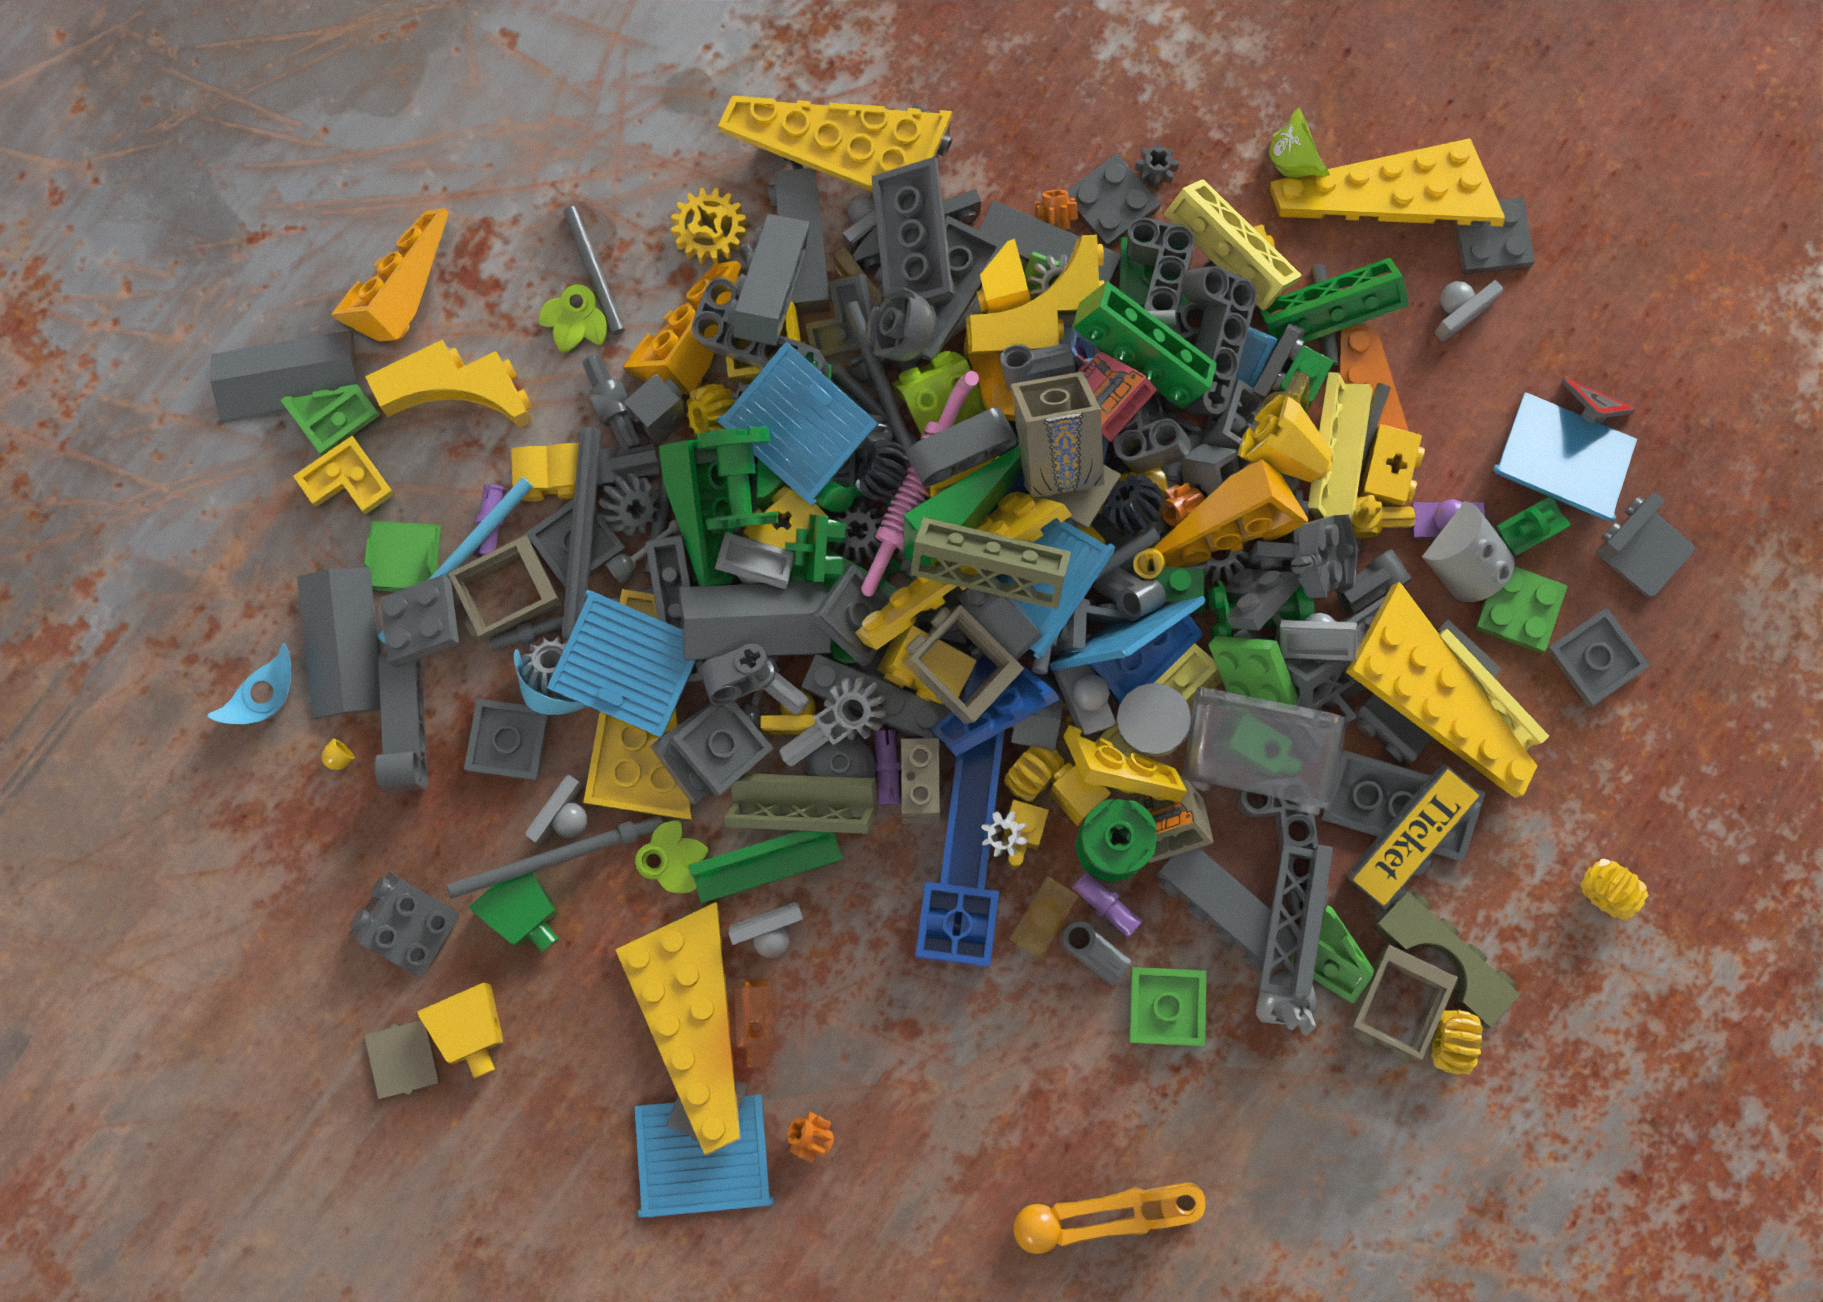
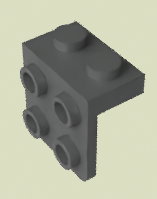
[1244,489,1308,572]
[1595,492,1695,598]
[1031,599,1131,656]
[349,871,458,976]

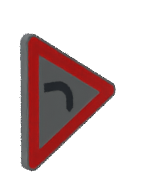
[1561,377,1635,425]

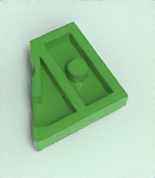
[280,384,381,456]
[1290,905,1374,1004]

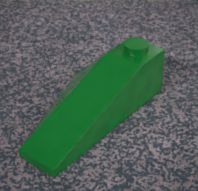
[659,440,734,586]
[904,445,1023,566]

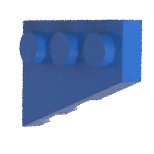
[1088,615,1204,705]
[930,664,1059,756]

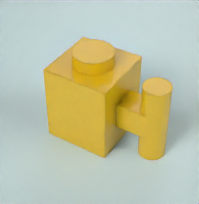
[1001,800,1049,870]

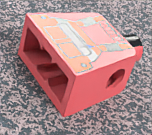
[1073,352,1157,442]

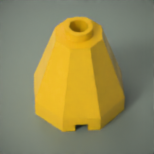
[1237,394,1332,483]

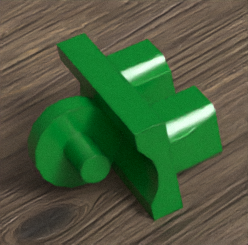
[1495,497,1571,558]
[785,514,846,582]

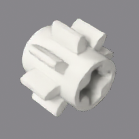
[981,811,1028,857]

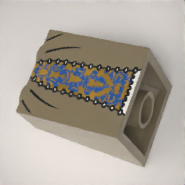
[1010,371,1104,498]

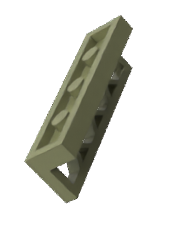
[910,517,1071,610]
[724,773,879,834]

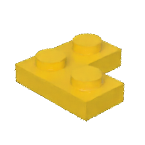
[293,436,395,515]

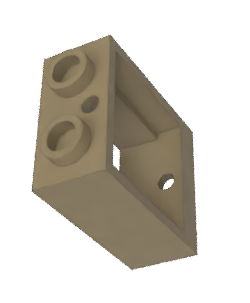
[448,535,563,643]
[901,605,1024,724]
[901,738,940,824]
[1346,945,1458,1064]

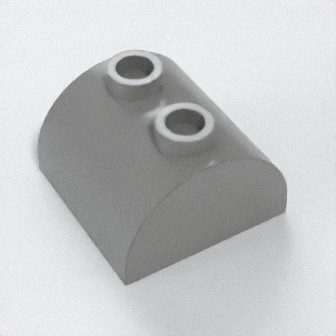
[1422,501,1515,602]

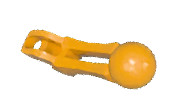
[1013,1182,1205,1254]

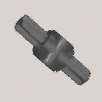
[582,354,640,450]

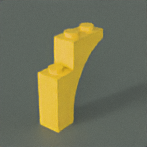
[966,235,1105,354]
[365,339,533,428]

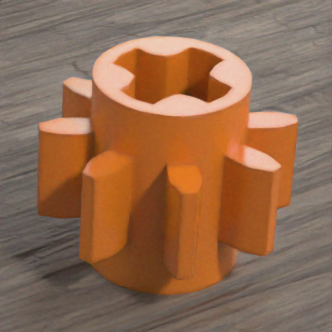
[1035,190,1078,230]
[1161,483,1205,526]
[787,1111,834,1163]

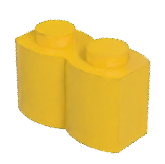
[511,443,579,502]

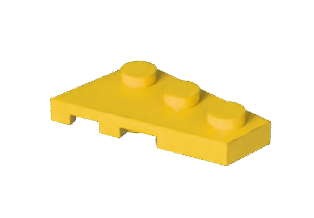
[1063,725,1187,803]

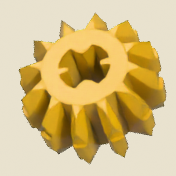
[686,383,737,439]
[1004,746,1064,803]
[1580,859,1648,920]
[1431,1010,1483,1075]

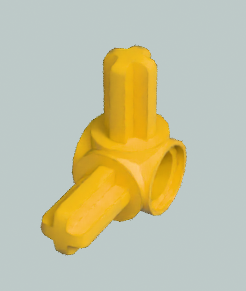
[1352,495,1415,539]

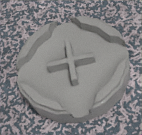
[1117,683,1191,757]

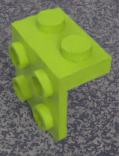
[891,351,986,436]

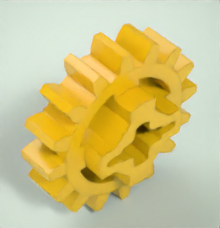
[671,188,747,264]

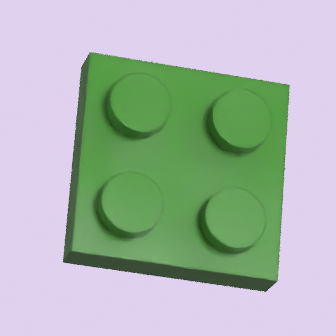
[1474,566,1567,654]
[1208,636,1299,709]
[1129,967,1207,1046]

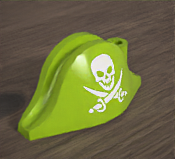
[1269,108,1330,178]

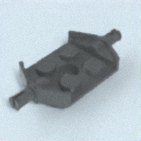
[1291,514,1364,598]

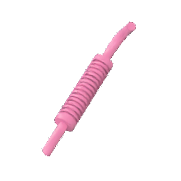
[861,371,979,596]

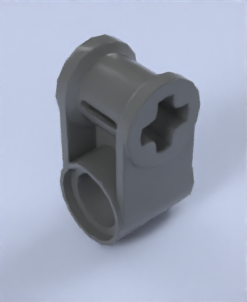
[700,643,776,705]

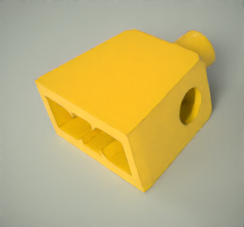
[417,982,503,1079]

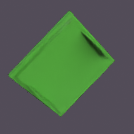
[364,521,442,592]

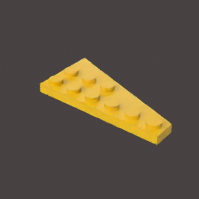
[718,96,953,192]
[1270,138,1505,227]
[855,491,1072,650]
[1346,582,1537,798]
[583,589,693,821]
[615,902,741,1156]

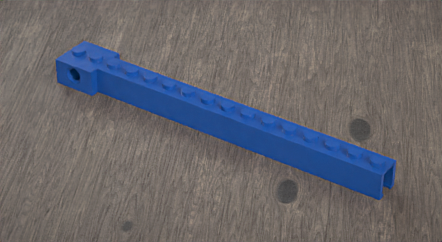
[915,420,1030,969]

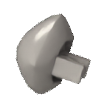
[1255,971,1317,1036]

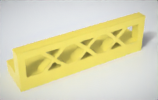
[1164,179,1302,310]
[1308,372,1373,524]
[1438,629,1549,751]
[1095,643,1223,757]

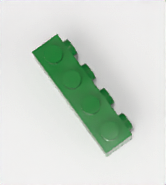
[1072,281,1217,409]

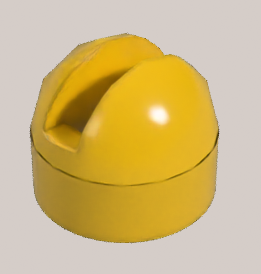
[1133,548,1165,579]
[322,738,355,770]

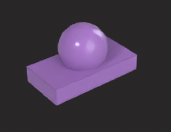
[1410,499,1485,540]

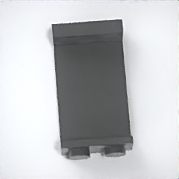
[1354,619,1502,767]

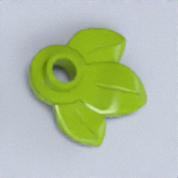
[539,284,607,353]
[635,820,708,893]

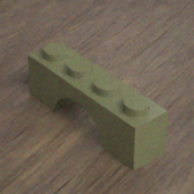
[1371,891,1520,1029]

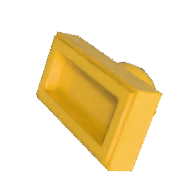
[761,690,816,735]

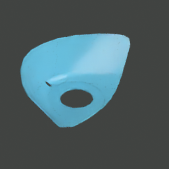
[208,643,291,724]
[514,649,589,715]

